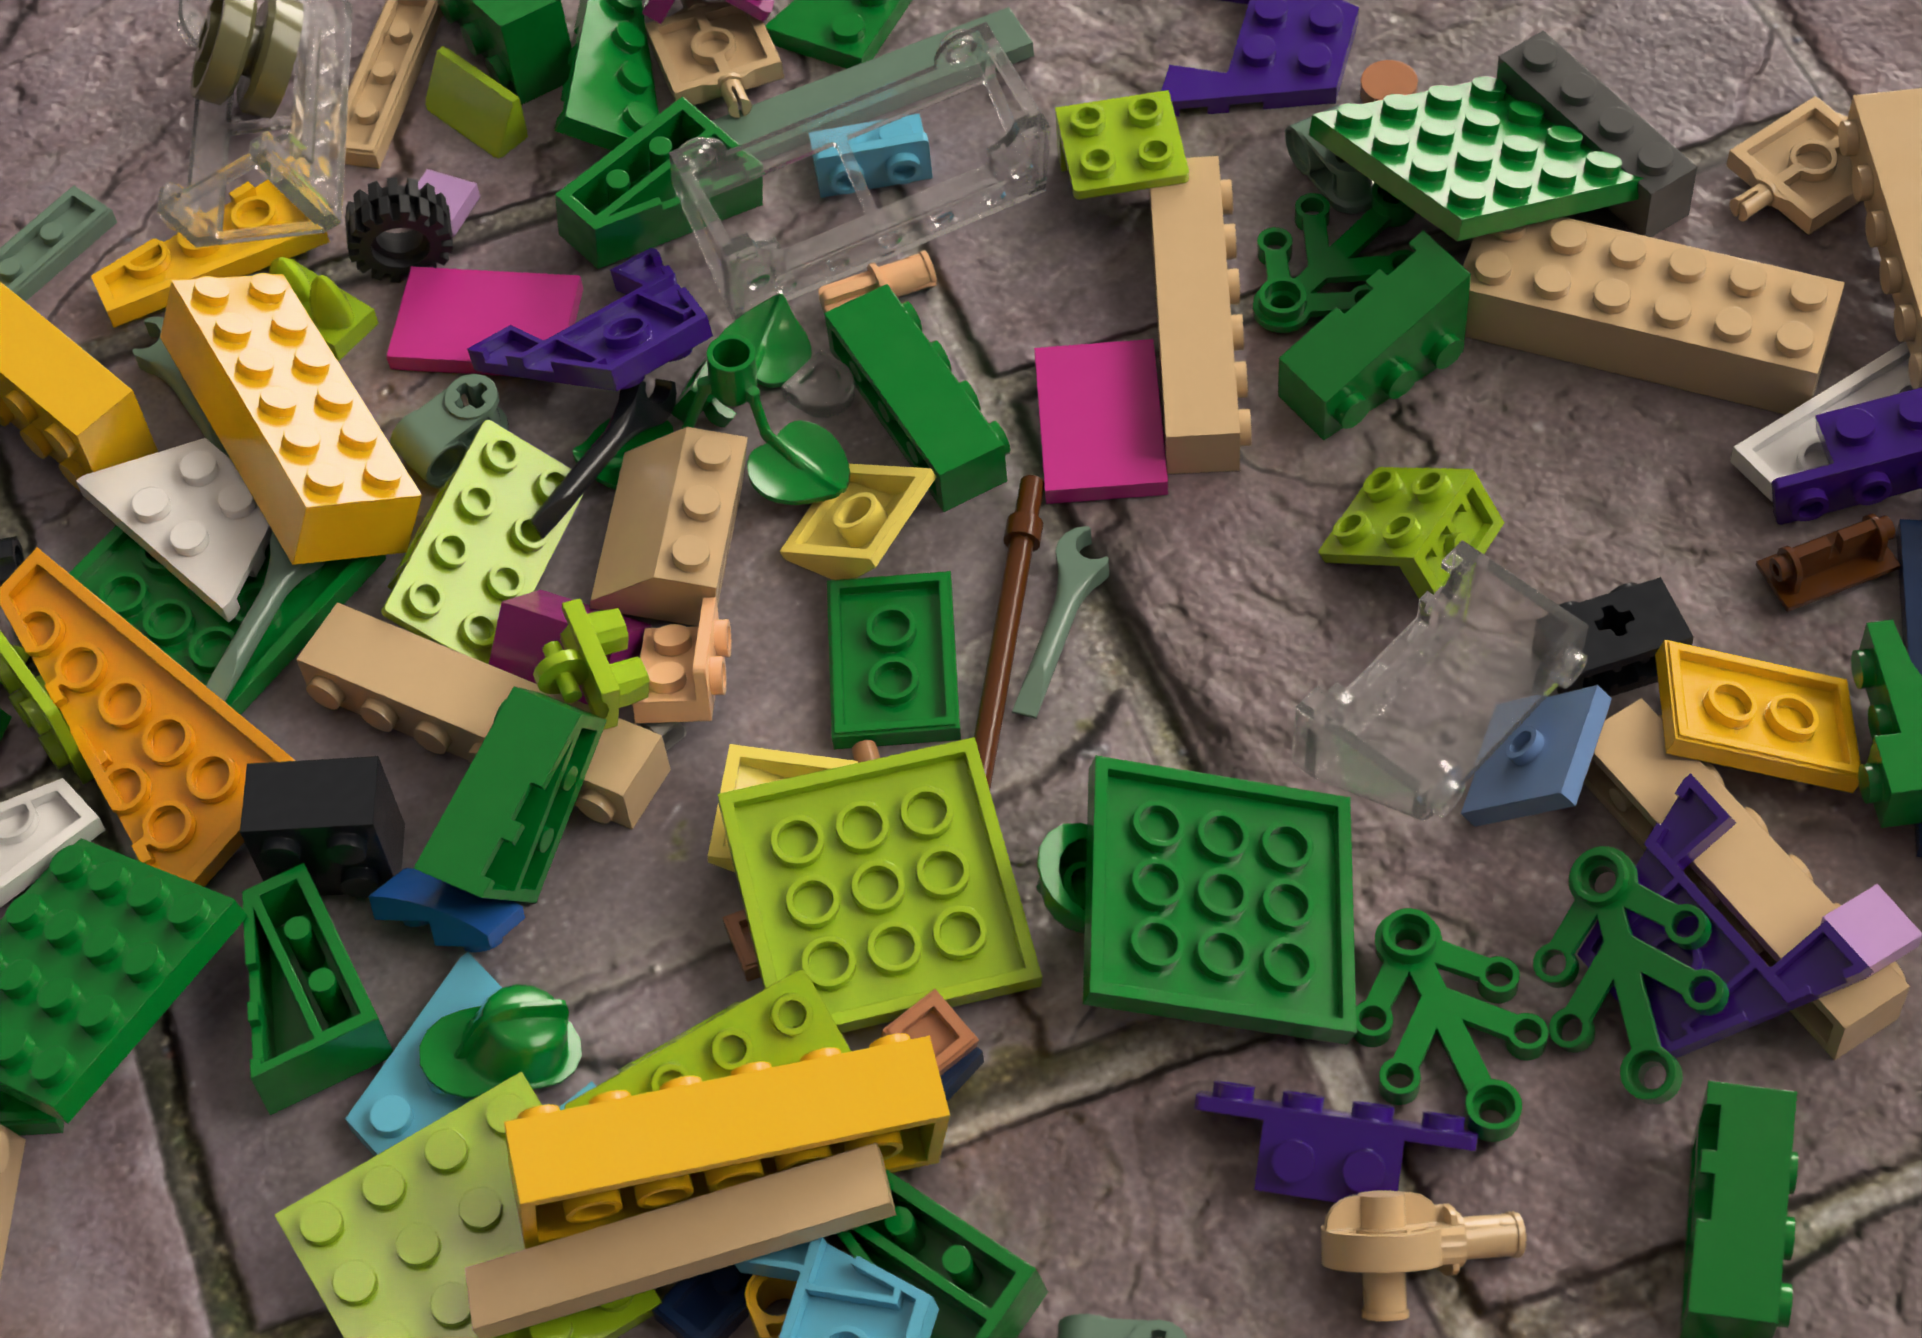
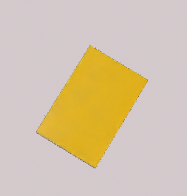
[1655,640,1861,793]

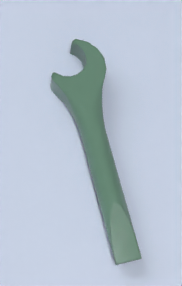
[133,316,229,457]
[1012,526,1109,719]
[206,532,326,702]

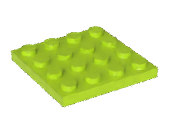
[718,737,1043,1033]
[274,1071,662,1338]

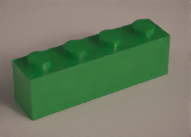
[824,284,1011,512]

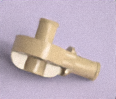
[1321,1191,1526,1321]

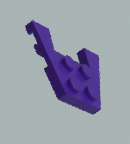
[1161,0,1359,117]
[467,247,713,391]
[1577,773,1874,1058]

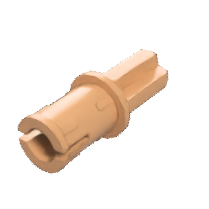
[818,250,937,313]

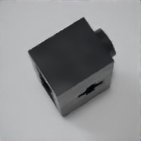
[1536,577,1694,697]

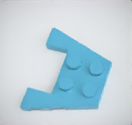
[345,952,596,1156]
[735,1237,939,1338]

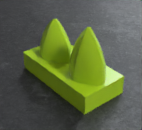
[269,257,379,361]

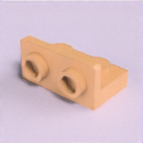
[632,597,732,723]

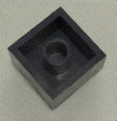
[240,756,405,898]

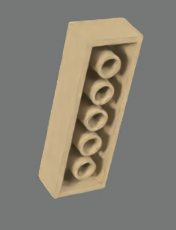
[1463,217,1845,415]

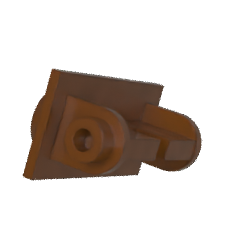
[1756,513,1901,612]

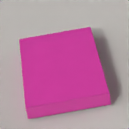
[386,266,583,376]
[1034,339,1168,504]

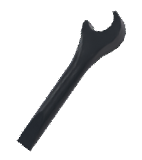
[531,379,677,539]

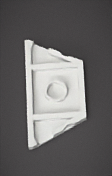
[76,438,273,622]

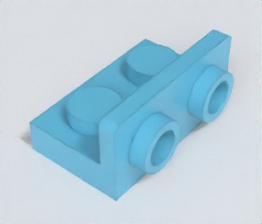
[808,113,933,198]

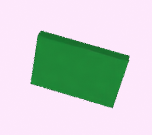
[827,571,961,750]

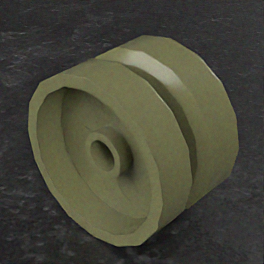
[190,0,304,120]

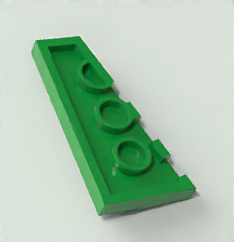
[554,0,659,151]
[765,0,912,69]

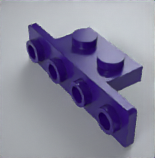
[1771,387,1922,525]
[1194,1081,1478,1203]

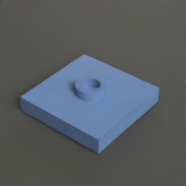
[1460,685,1612,827]

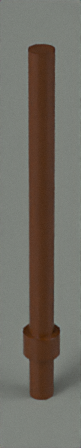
[974,475,1045,790]

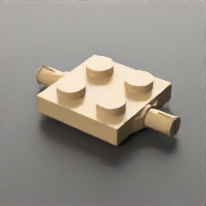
[645,0,784,118]
[1727,96,1859,235]

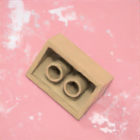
[590,427,748,626]

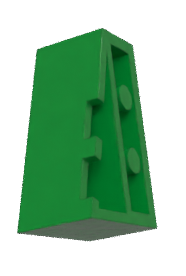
[437,0,572,105]
[555,96,763,269]
[1278,230,1471,440]
[413,686,607,903]
[242,863,393,1115]
[1680,1080,1798,1338]
[836,1169,1048,1338]

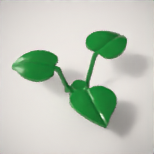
[572,293,850,505]

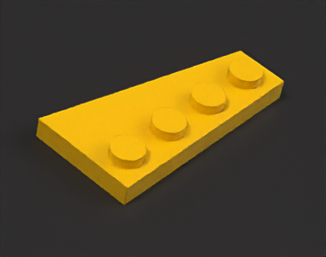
[91,157,330,328]

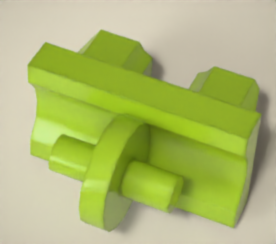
[533,598,650,730]

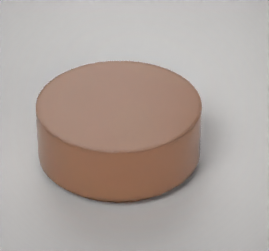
[1360,60,1418,104]

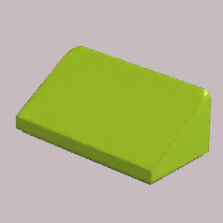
[425,46,528,159]

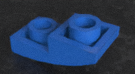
[369,868,525,953]

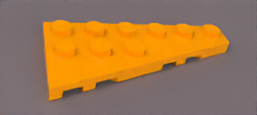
[0,547,296,887]

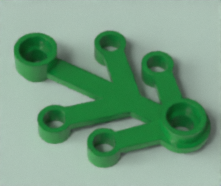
[1253,183,1417,333]
[1533,846,1729,1105]
[1354,908,1549,1142]

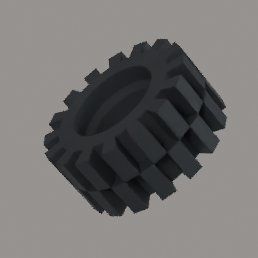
[345,177,453,283]

